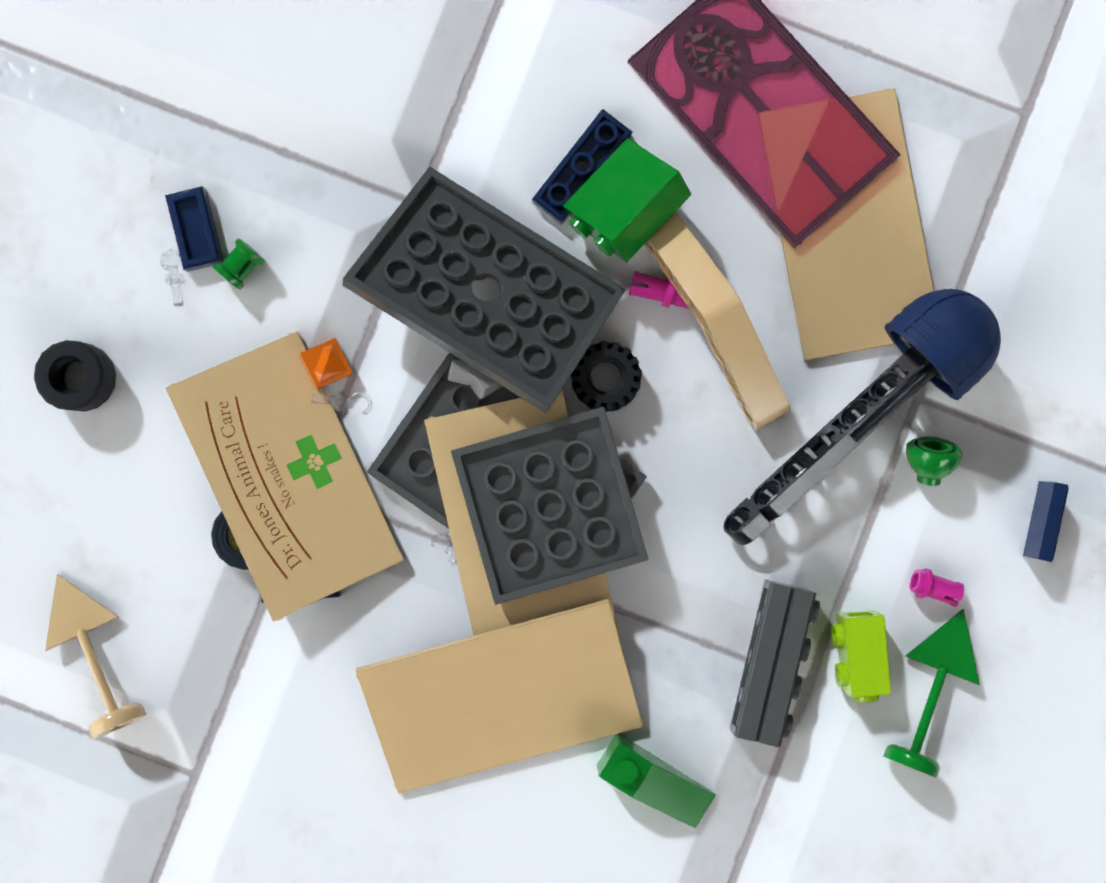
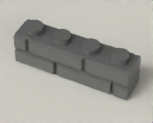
[730,579,820,747]

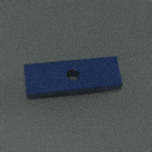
[532,109,633,225]

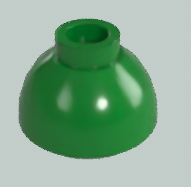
[906,437,963,486]

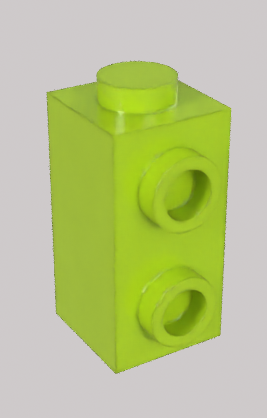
[831,610,891,702]

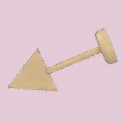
[45,574,147,739]

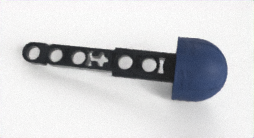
[723,289,1001,545]

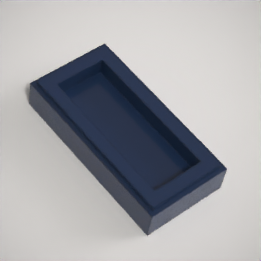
[165,186,224,272]
[1023,481,1069,562]

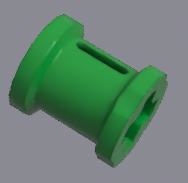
[213,238,266,290]

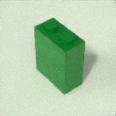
[563,138,692,263]

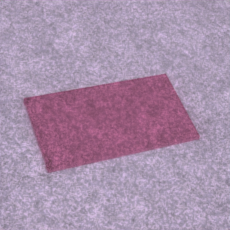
[627,0,901,248]

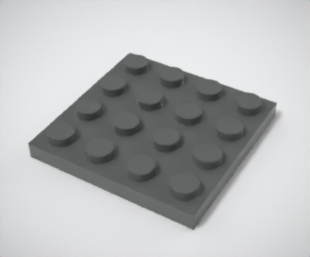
[451,407,649,605]

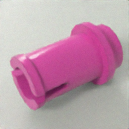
[909,568,964,607]

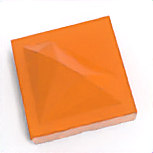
[299,338,353,391]

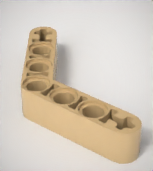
[644,212,791,431]

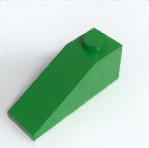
[597,733,716,828]

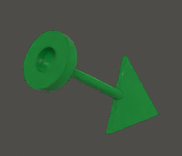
[883,609,980,778]

